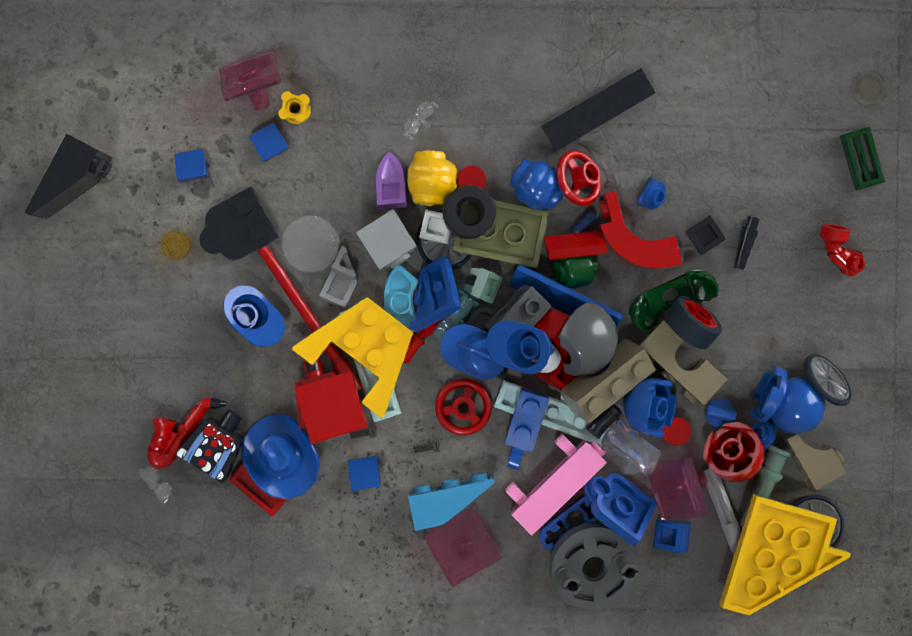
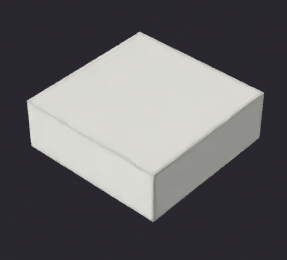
[419,210,451,245]

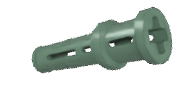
[739,444,792,527]

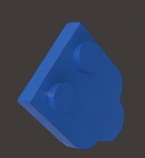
[584,473,658,547]

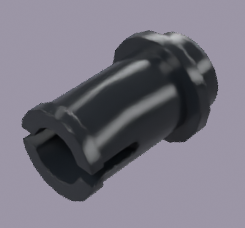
[586,404,622,439]

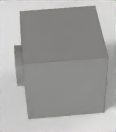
[356,209,418,271]

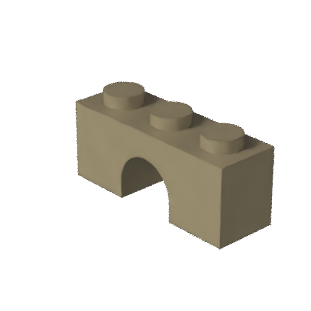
[637,320,728,405]
[559,338,656,423]

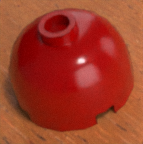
[704,422,765,482]

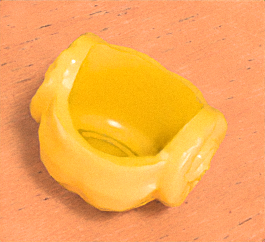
[407,150,457,206]

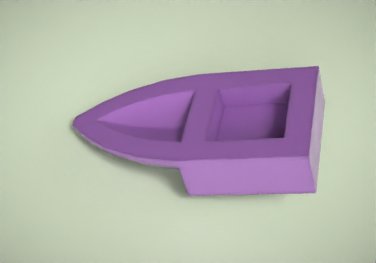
[376,152,407,210]

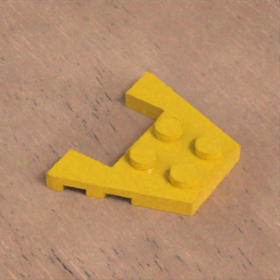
[292,297,413,419]

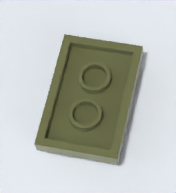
[452,200,549,269]

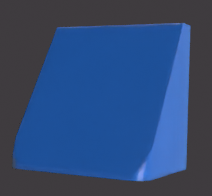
[175,148,209,183]
[348,456,381,491]
[653,519,691,553]

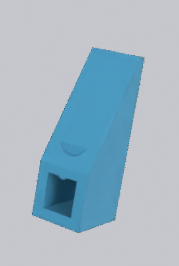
[408,472,494,531]

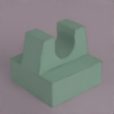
[464,268,503,304]

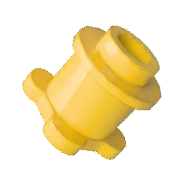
[278,91,311,124]

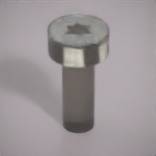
[350,424,377,439]
[414,439,440,453]

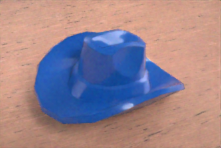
[241,414,320,499]

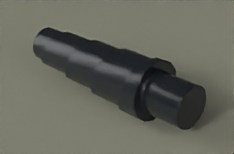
[734,216,759,270]

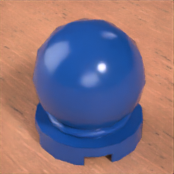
[750,365,826,434]

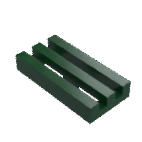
[840,127,886,191]

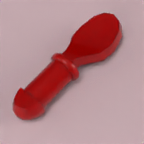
[403,319,442,364]

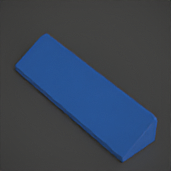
[509,265,623,327]

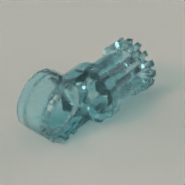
[432,288,479,345]

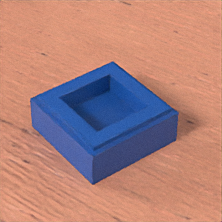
[249,122,289,163]

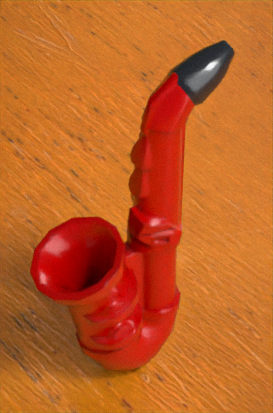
[147,398,227,469]

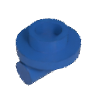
[636,177,666,209]
[705,398,737,427]
[751,421,778,451]

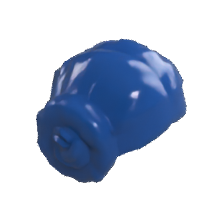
[510,159,564,210]

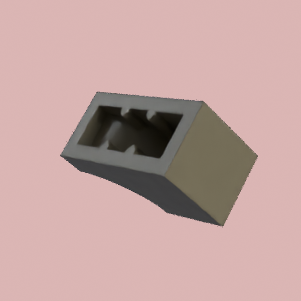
[781,433,846,490]

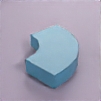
[384,265,418,332]

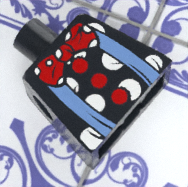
[176,409,244,483]

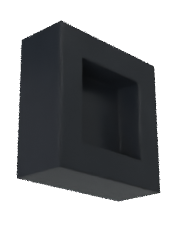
[685,215,726,256]

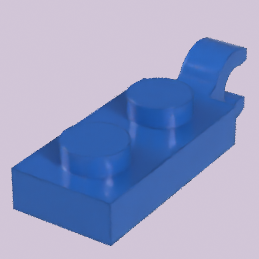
[505,388,549,470]

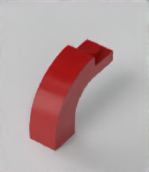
[598,191,683,269]

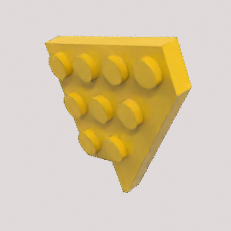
[719,494,851,615]

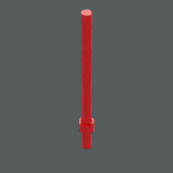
[257,245,363,391]

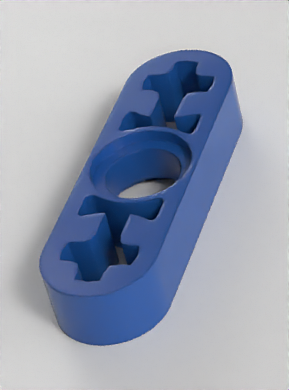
[539,493,597,550]

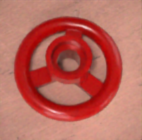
[556,150,601,206]
[435,378,492,436]

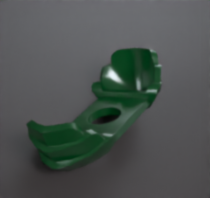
[628,269,719,331]

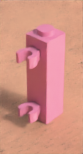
[505,434,607,536]

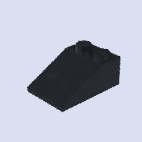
[25,134,112,219]

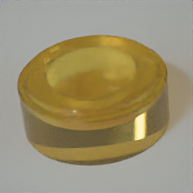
[161,231,191,260]

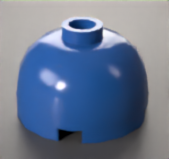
[622,378,677,438]

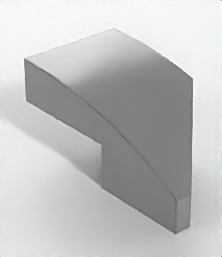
[319,246,357,310]

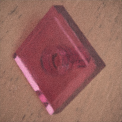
[219,50,281,111]
[645,457,709,520]
[423,507,502,587]

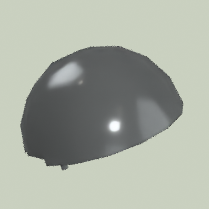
[558,303,618,376]

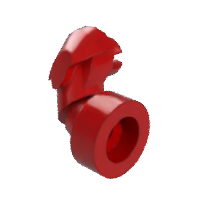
[819,223,865,277]

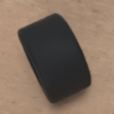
[443,185,496,239]

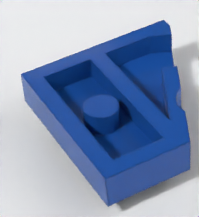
[409,256,461,332]

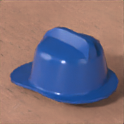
[223,286,285,347]
[486,320,555,374]
[440,324,505,380]

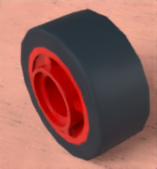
[665,296,722,349]

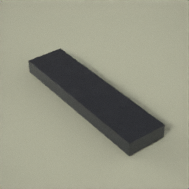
[541,68,656,152]

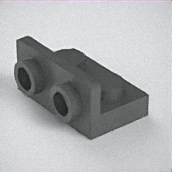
[484,285,551,332]

